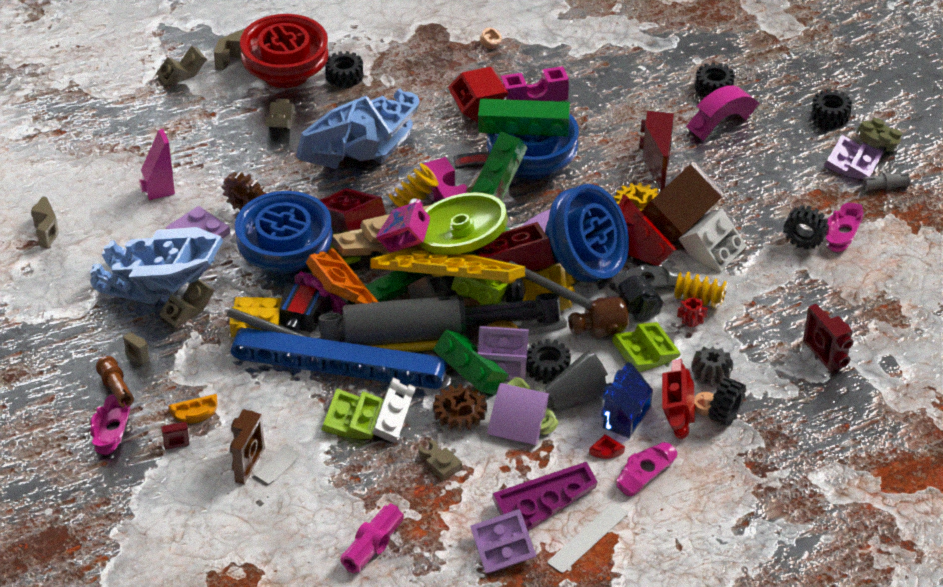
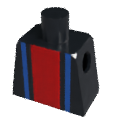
[279,282,331,332]

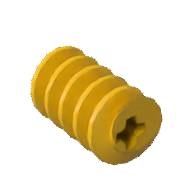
[388,163,439,207]
[674,271,727,309]

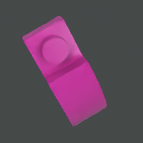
[686,85,760,141]

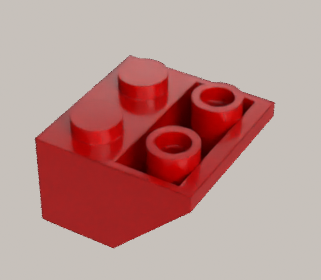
[447,66,509,123]

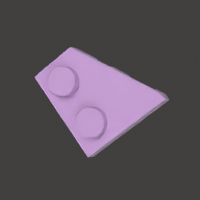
[166,206,230,239]

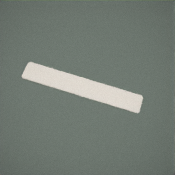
[548,502,628,573]

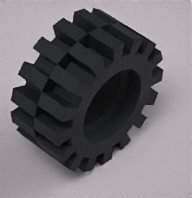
[325,51,364,88]
[695,62,735,98]
[811,89,852,127]
[783,205,829,249]
[526,339,571,384]
[708,377,746,426]

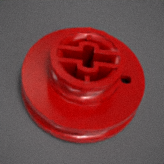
[240,14,329,88]

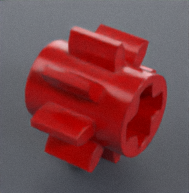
[677,298,708,327]

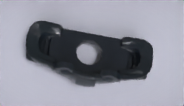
[504,278,526,302]

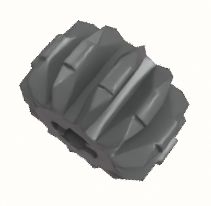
[691,345,734,387]

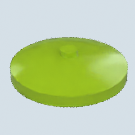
[419,193,508,255]

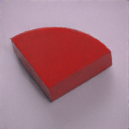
[589,434,625,459]

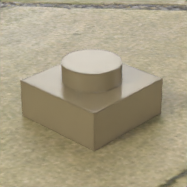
[123,332,150,365]

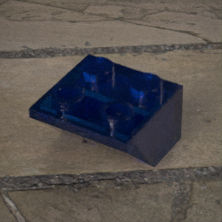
[601,362,653,439]

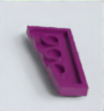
[492,461,598,531]

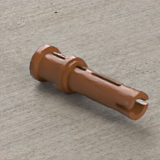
[96,356,134,407]

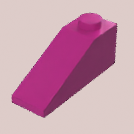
[139,129,175,200]

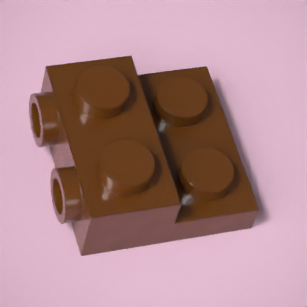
[230,409,265,485]

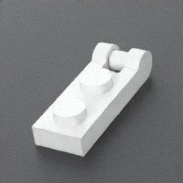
[372,377,416,443]

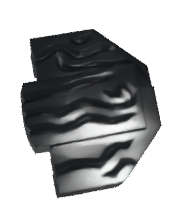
[618,276,664,322]

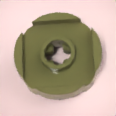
[857,118,903,151]

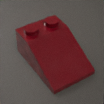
[639,111,674,190]
[320,188,386,234]
[474,222,555,271]

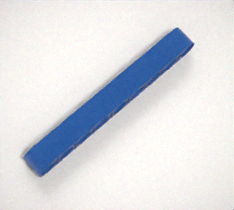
[230,328,448,389]

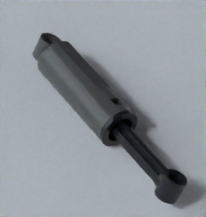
[318,293,561,346]

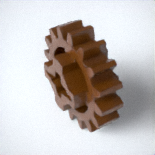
[221,171,267,210]
[433,384,487,432]

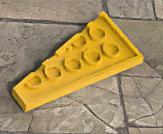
[370,244,525,283]

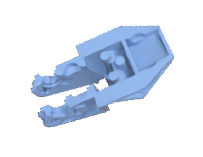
[296,89,419,169]
[90,227,223,304]

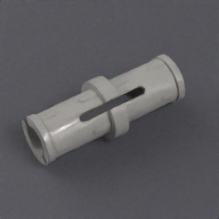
[863,172,911,191]

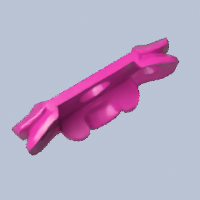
[826,203,864,252]
[294,271,347,314]
[90,394,130,455]
[616,442,678,496]

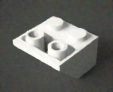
[679,208,746,272]

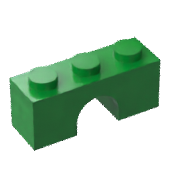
[433,329,509,395]

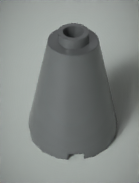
[543,350,613,410]

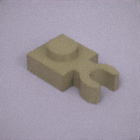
[419,440,462,481]

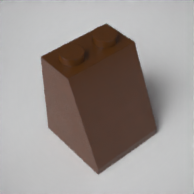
[641,162,725,245]

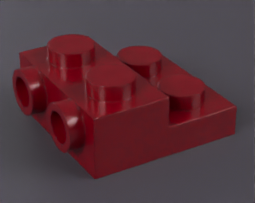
[803,303,854,372]

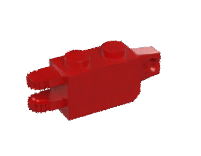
[662,359,695,439]

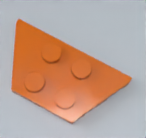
[306,248,378,304]

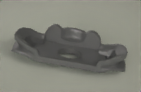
[613,265,680,294]

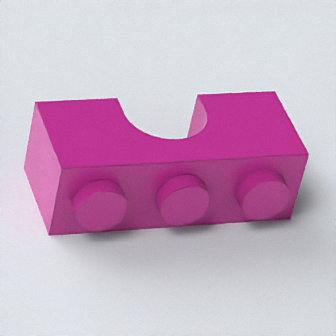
[501,66,569,102]
[421,157,467,202]

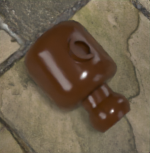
[568,296,629,339]

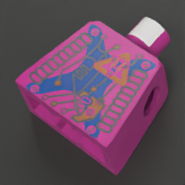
[376,199,430,253]

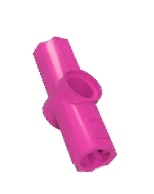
[340,503,404,574]

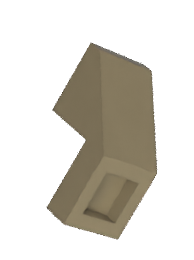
[214,29,245,70]
[156,46,207,86]
[265,99,295,129]
[31,196,59,248]
[159,279,215,327]

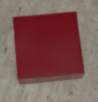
[161,422,190,450]

